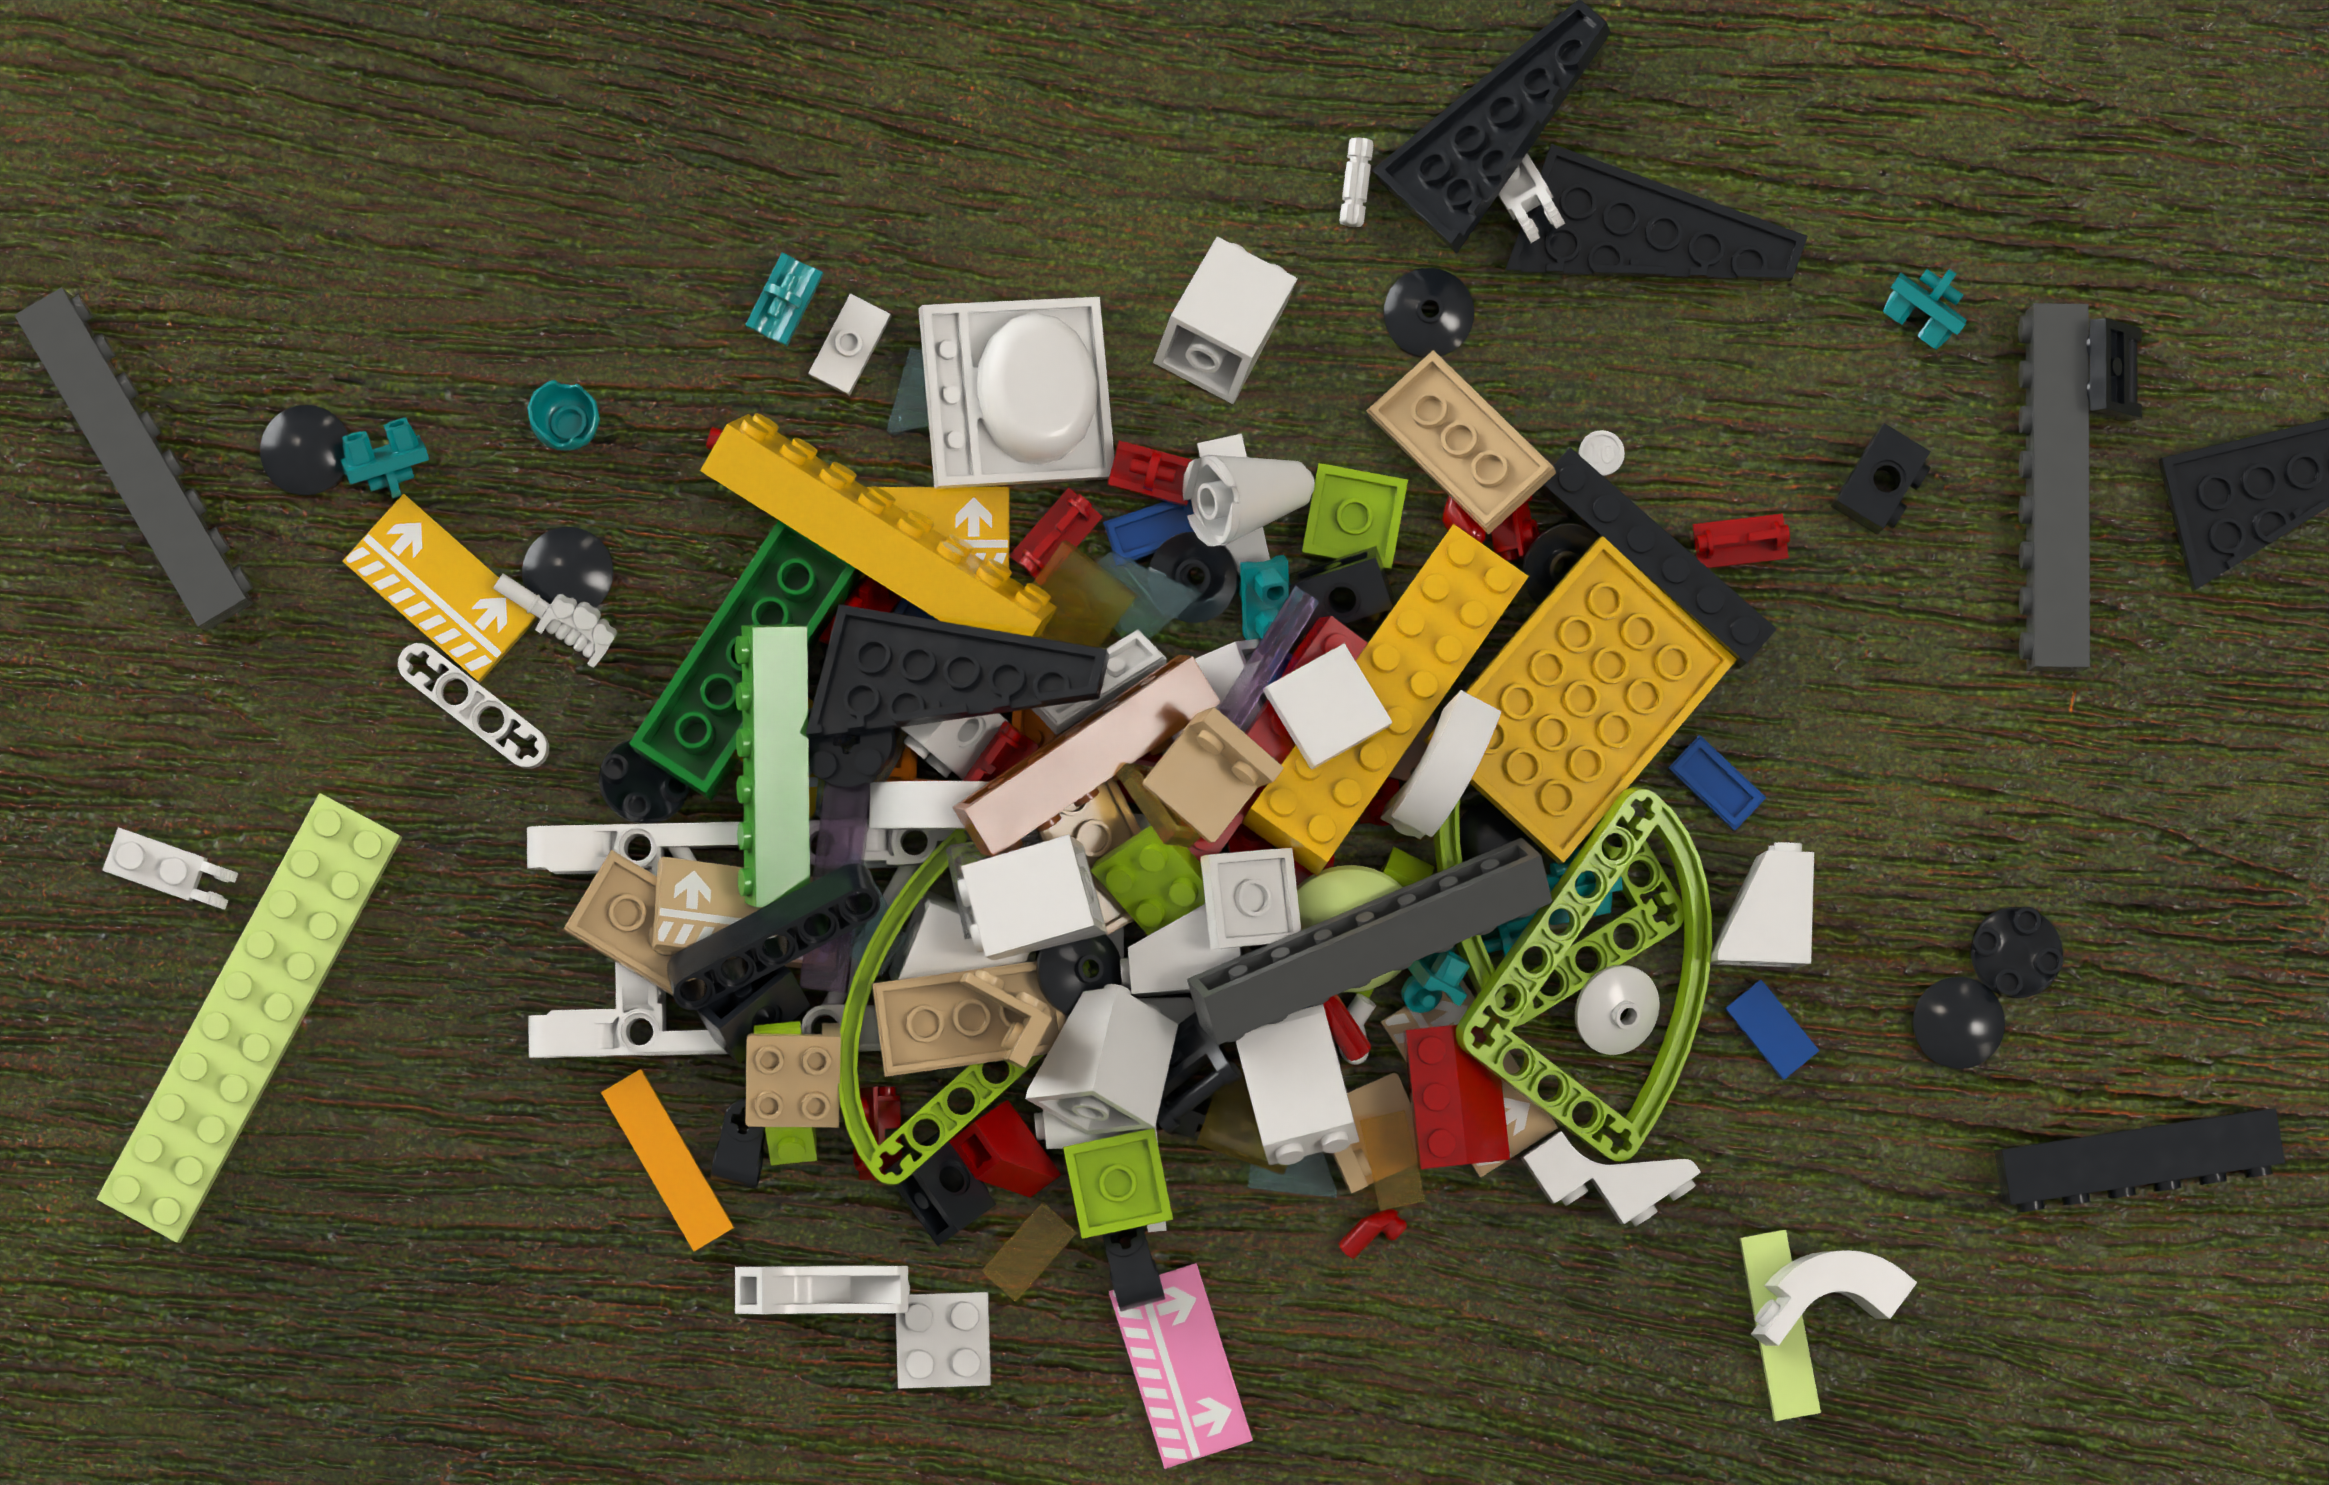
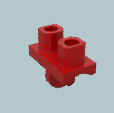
[1107,440,1192,507]

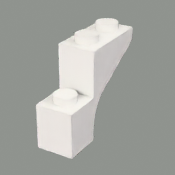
[1520,1131,1701,1226]
[735,1265,910,1314]

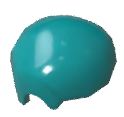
[527,380,600,451]

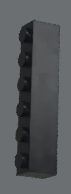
[1538,447,1777,669]
[1994,1108,2285,1213]

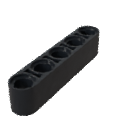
[667,864,881,1010]

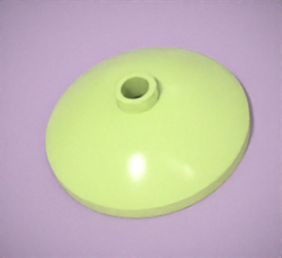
[1297,865,1403,992]

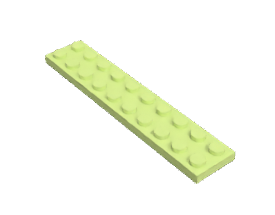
[97,793,402,1243]

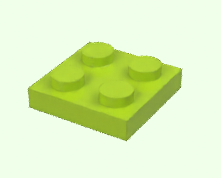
[1301,463,1408,571]
[1090,819,1205,936]
[1063,1128,1173,1239]

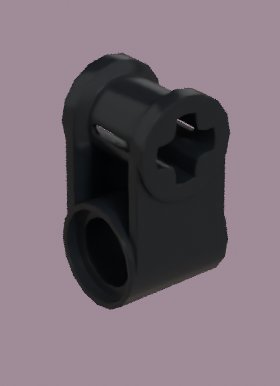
[711,1098,766,1189]
[1103,1226,1165,1312]

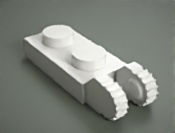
[1498,153,1565,243]
[102,827,238,910]

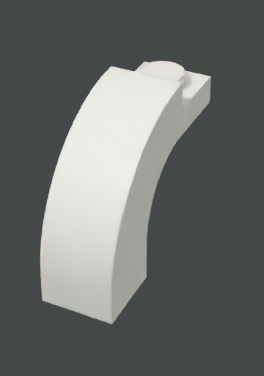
[1380,690,1502,839]
[869,781,1035,831]
[1751,1250,1917,1346]

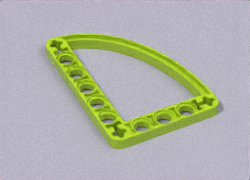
[1456,787,1712,1162]
[1434,799,1684,1027]
[838,829,1091,1186]

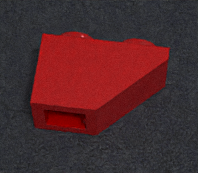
[949,1100,1061,1198]

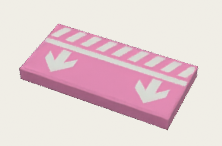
[1109,1263,1253,1469]

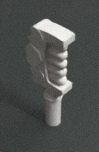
[493,573,617,668]

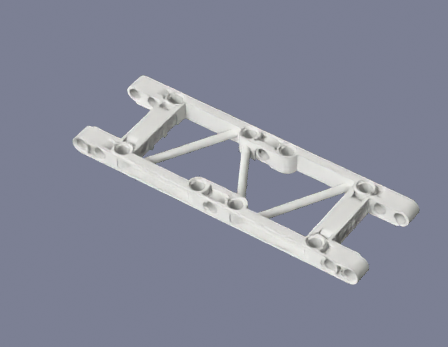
[527,813,1196,1058]

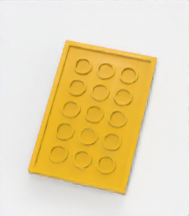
[1423,536,1737,864]

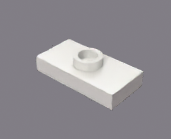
[808,294,891,396]

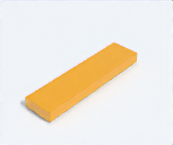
[601,1069,735,1252]

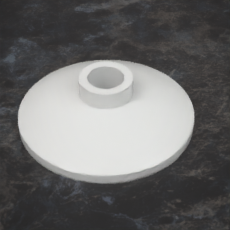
[1575,965,1660,1055]

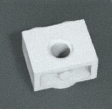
[900,713,1008,780]

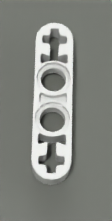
[398,643,549,769]

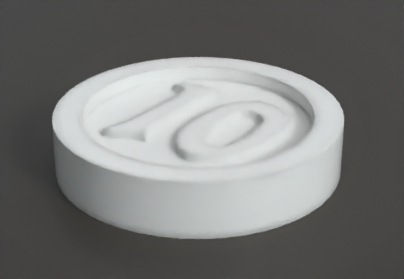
[1578,430,1625,476]

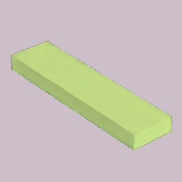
[1739,1230,1821,1421]

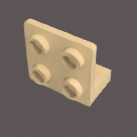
[1142,707,1284,843]
[959,969,1052,1068]
[745,1023,841,1128]
[1332,1073,1417,1193]

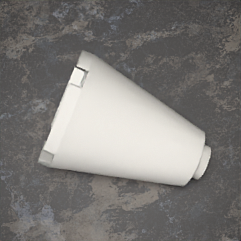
[1182,455,1314,546]

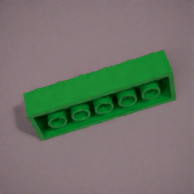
[629,520,863,801]

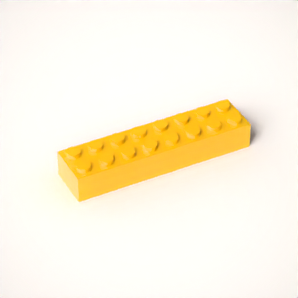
[700,413,1057,638]
[1242,524,1529,876]

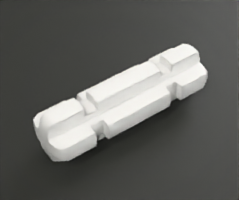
[1339,137,1373,227]

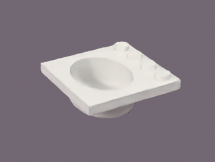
[919,297,1115,489]

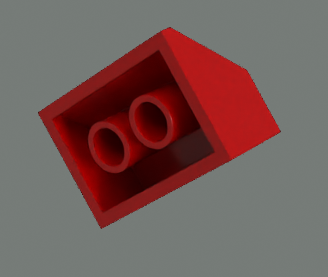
[1403,1022,1510,1169]

